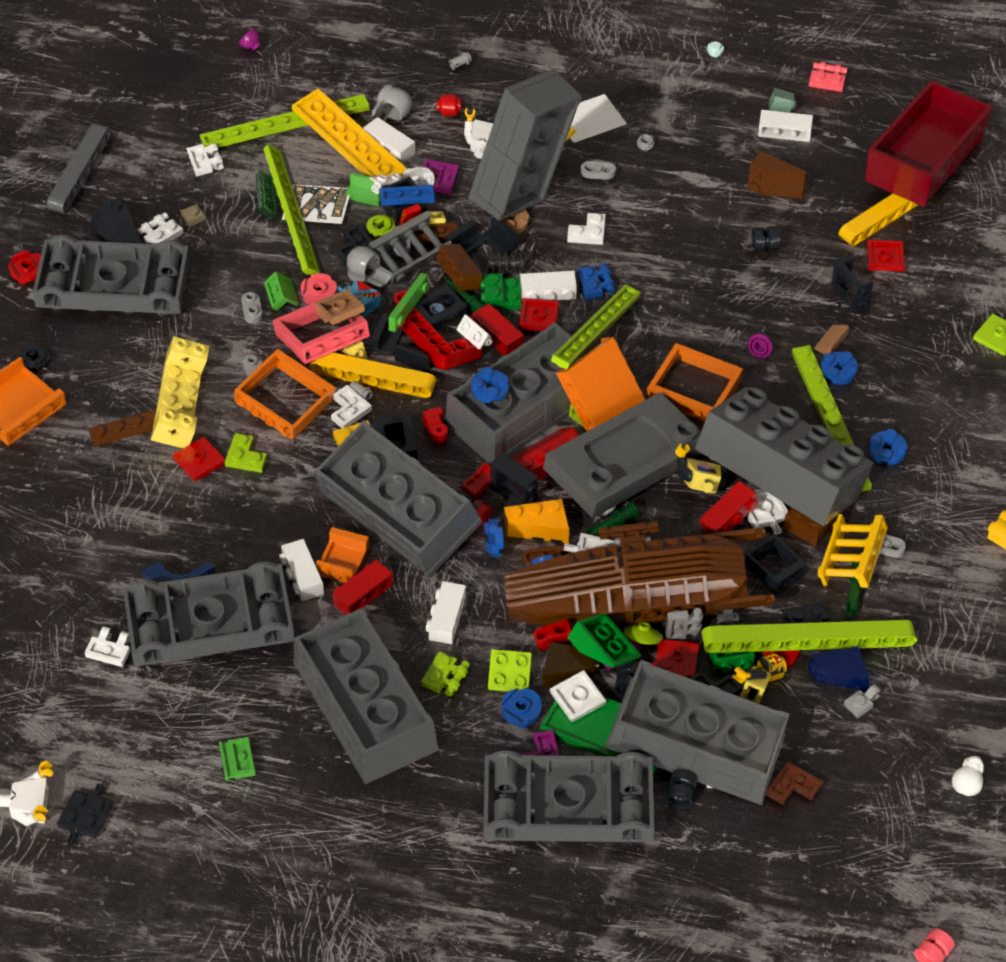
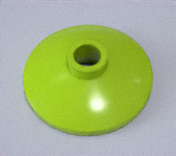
[623,622,663,645]

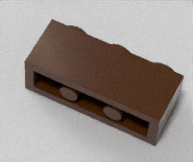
[437,244,483,291]

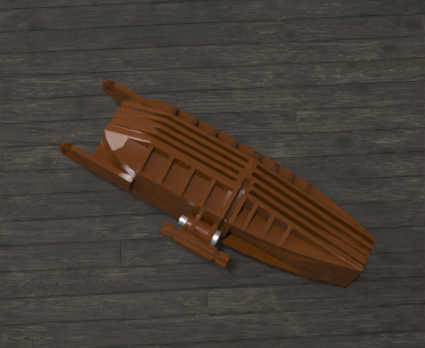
[504,521,776,627]

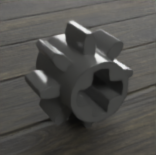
[717,609,739,626]

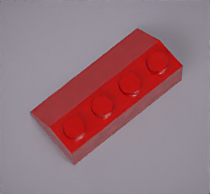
[511,428,580,481]

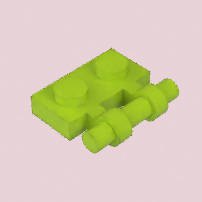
[421,652,470,696]

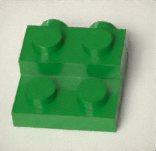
[480,273,522,310]
[709,623,755,673]

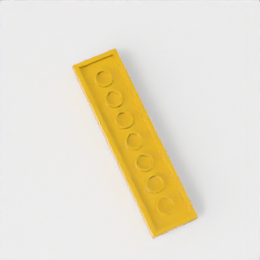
[292,88,407,177]

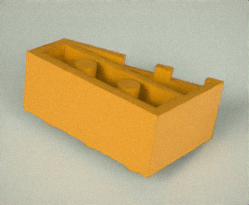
[504,499,569,544]

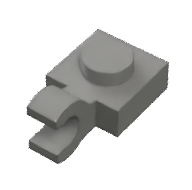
[844,684,880,719]

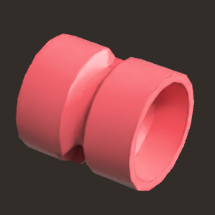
[914,928,955,962]

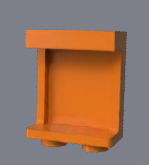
[316,527,369,583]

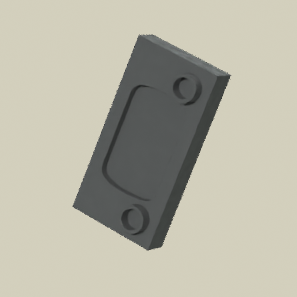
[543,392,705,518]

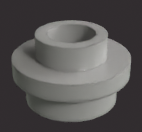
[637,134,654,150]

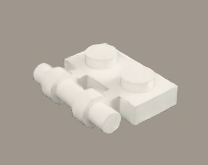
[137,213,183,244]

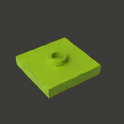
[973,314,1006,356]

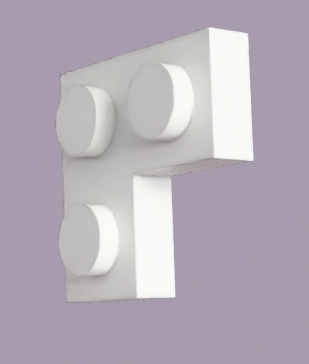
[567,213,605,245]
[331,385,372,428]

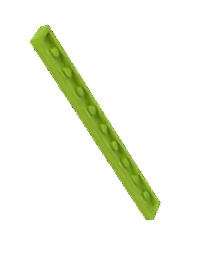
[200,94,369,148]
[263,144,321,275]
[551,284,641,369]
[792,345,872,492]

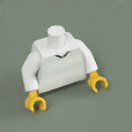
[464,108,493,159]
[0,761,53,826]

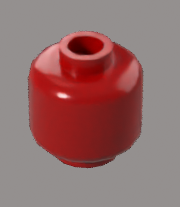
[436,93,462,117]

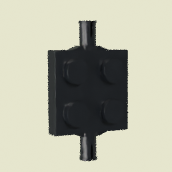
[56,783,114,846]

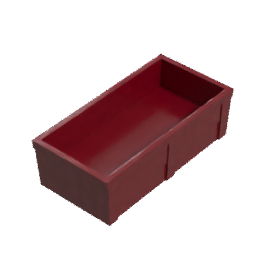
[865,80,993,207]

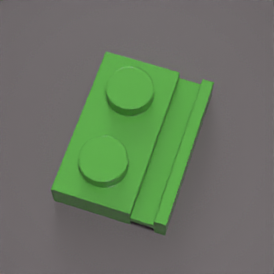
[219,737,255,781]

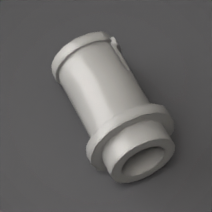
[449,52,472,70]
[349,381,373,401]

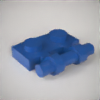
[577,263,615,299]

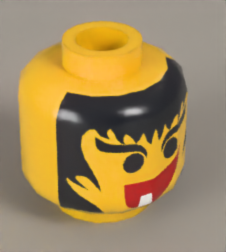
[755,653,787,682]

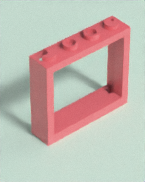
[273,293,370,364]

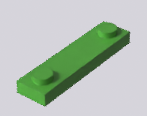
[389,273,429,332]

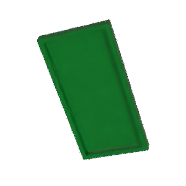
[540,697,657,775]

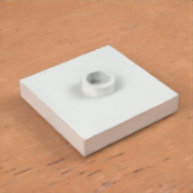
[550,670,606,722]

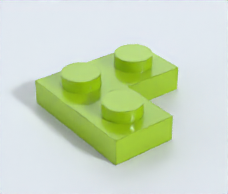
[225,433,267,473]

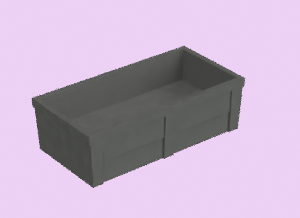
[468,68,582,221]
[444,322,590,464]
[314,420,482,577]
[293,608,439,784]
[605,660,790,805]

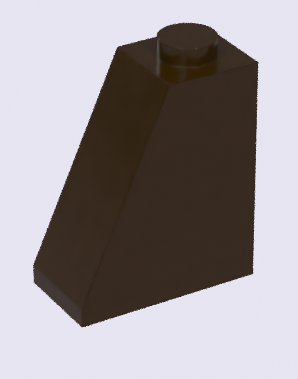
[542,642,600,687]

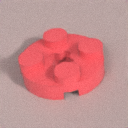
[301,273,337,304]

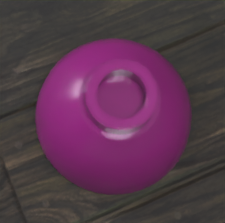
[239,28,261,51]
[748,333,773,358]

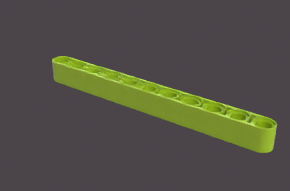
[701,620,917,653]

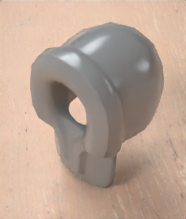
[372,84,412,121]
[347,246,392,287]

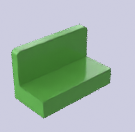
[345,172,380,207]
[264,271,299,311]

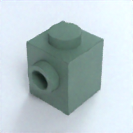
[769,88,796,113]

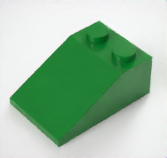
[567,614,642,668]

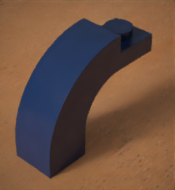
[142,561,215,583]

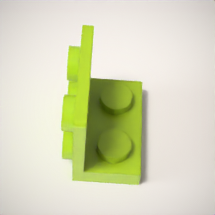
[488,649,533,692]

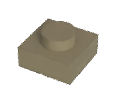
[181,204,205,226]

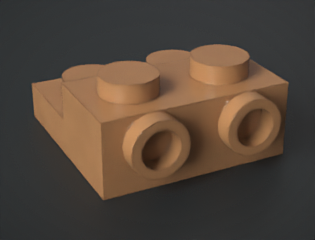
[315,289,365,325]

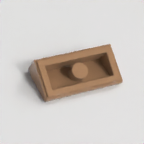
[814,325,849,354]

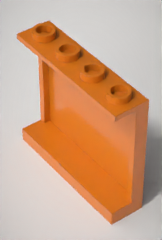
[556,337,645,432]
[0,357,66,446]

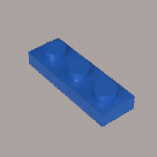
[380,185,434,206]

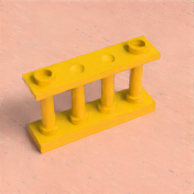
[818,514,888,588]

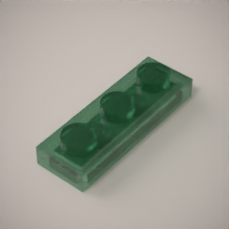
[255,170,277,219]

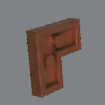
[765,762,823,805]

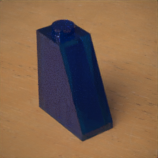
[808,646,870,691]

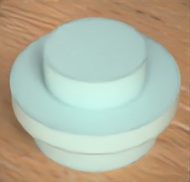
[707,42,724,57]

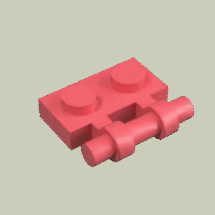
[809,62,847,92]

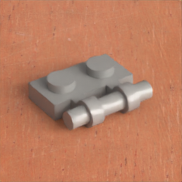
[665,608,703,640]

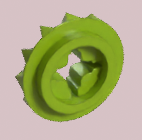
[366,215,395,238]

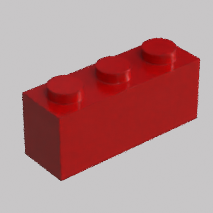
[472,304,524,355]
[699,481,759,534]
[333,560,393,615]

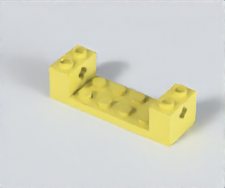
[151,336,209,448]

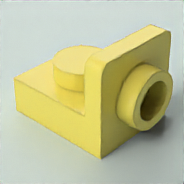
[339,341,367,359]

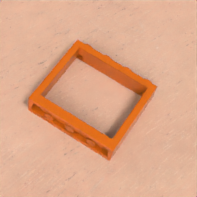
[646,343,743,423]
[234,349,336,440]

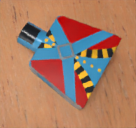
[338,281,381,317]

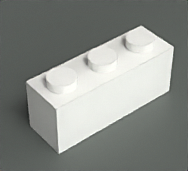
[758,110,813,142]
[363,117,415,164]
[520,271,576,301]
[279,539,324,602]
[426,581,466,644]

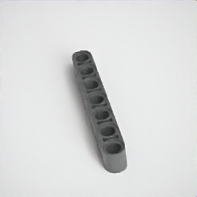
[47,123,111,213]

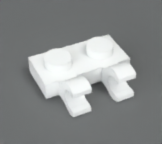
[186,144,224,177]
[85,626,130,667]

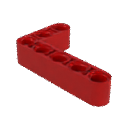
[400,307,484,370]

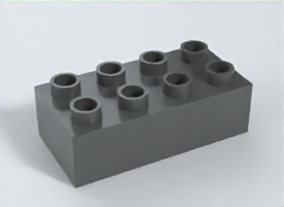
[695,387,874,526]

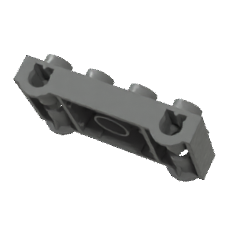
[33,235,190,315]
[123,562,294,667]
[484,751,654,842]

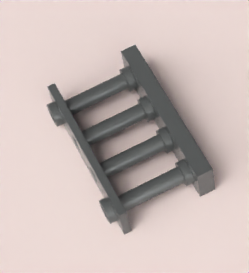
[368,211,452,284]

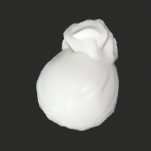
[402,167,435,186]
[952,756,984,796]

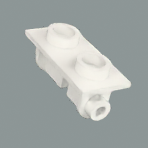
[370,173,403,194]
[456,314,492,350]

